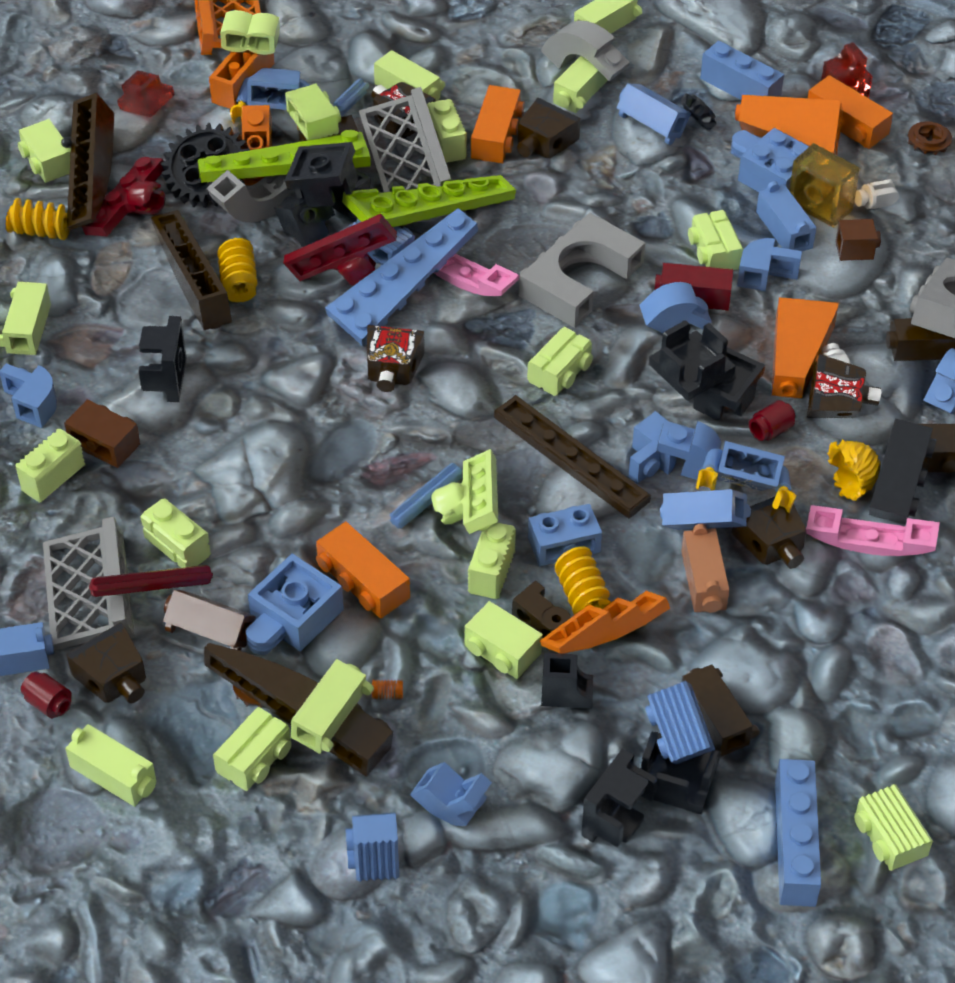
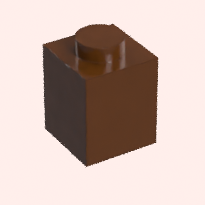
[835,219,881,261]

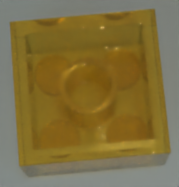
[789,143,860,228]

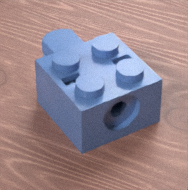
[731,128,819,196]
[245,553,344,655]

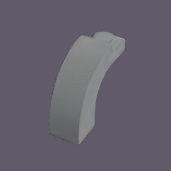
[541,21,630,81]
[206,170,294,222]

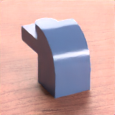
[737,238,802,291]
[639,282,712,333]
[923,348,955,415]
[0,363,57,428]
[628,411,677,484]
[656,420,721,480]
[410,762,492,826]

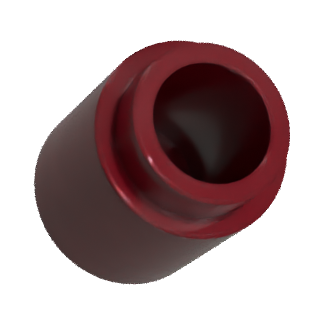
[749,400,796,441]
[20,671,72,719]

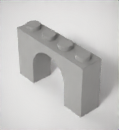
[518,213,645,328]
[909,257,955,338]

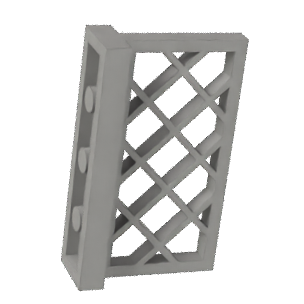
[359,87,451,192]
[43,517,135,651]

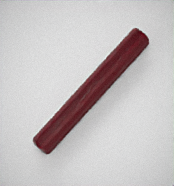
[89,565,213,597]

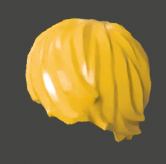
[827,439,881,501]

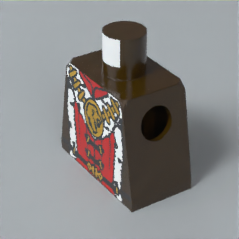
[367,325,425,392]

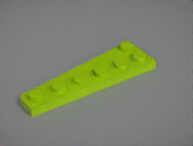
[198,130,371,183]
[342,175,516,227]

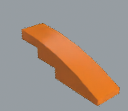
[540,591,670,654]

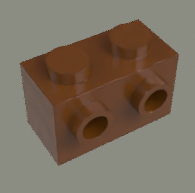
[64,399,140,468]

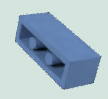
[700,40,784,100]

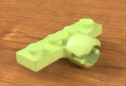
[431,449,498,534]

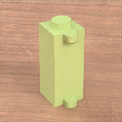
[574,0,642,34]
[374,50,445,101]
[553,56,608,113]
[0,282,51,355]
[291,659,374,754]
[65,724,157,807]

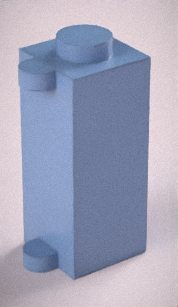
[616,83,691,145]
[756,181,817,251]
[660,489,751,530]
[0,622,54,676]

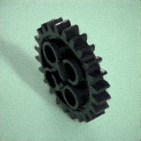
[161,123,250,208]

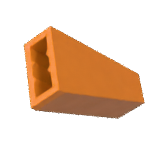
[735,95,843,162]
[771,297,838,398]

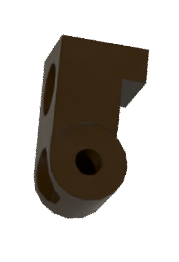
[512,580,571,638]

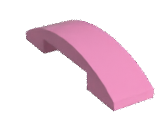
[434,254,519,296]
[806,505,940,556]

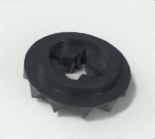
[681,93,717,130]

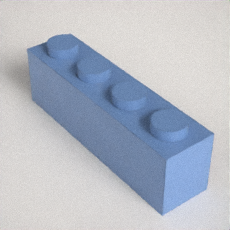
[775,759,821,907]

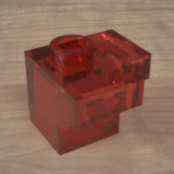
[821,42,873,98]
[117,70,175,117]

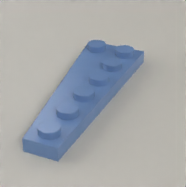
[325,208,478,347]

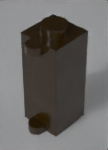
[886,318,955,361]
[682,664,760,757]

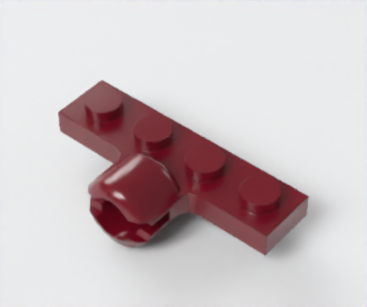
[81,157,166,237]
[283,214,397,286]

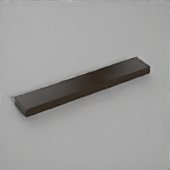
[494,395,651,519]

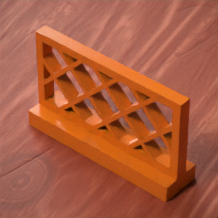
[194,0,261,55]

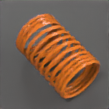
[372,679,403,700]

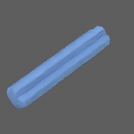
[333,79,369,116]
[390,463,462,529]

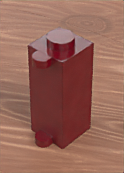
[654,263,733,311]

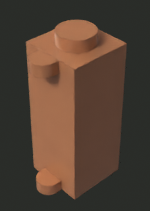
[681,524,729,613]

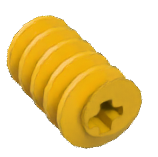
[5,198,70,240]
[217,238,258,302]
[555,546,611,615]

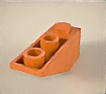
[242,105,272,186]

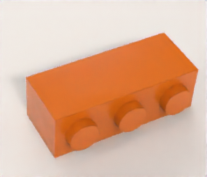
[209,50,275,109]
[808,75,893,149]
[471,85,525,164]
[316,521,410,619]

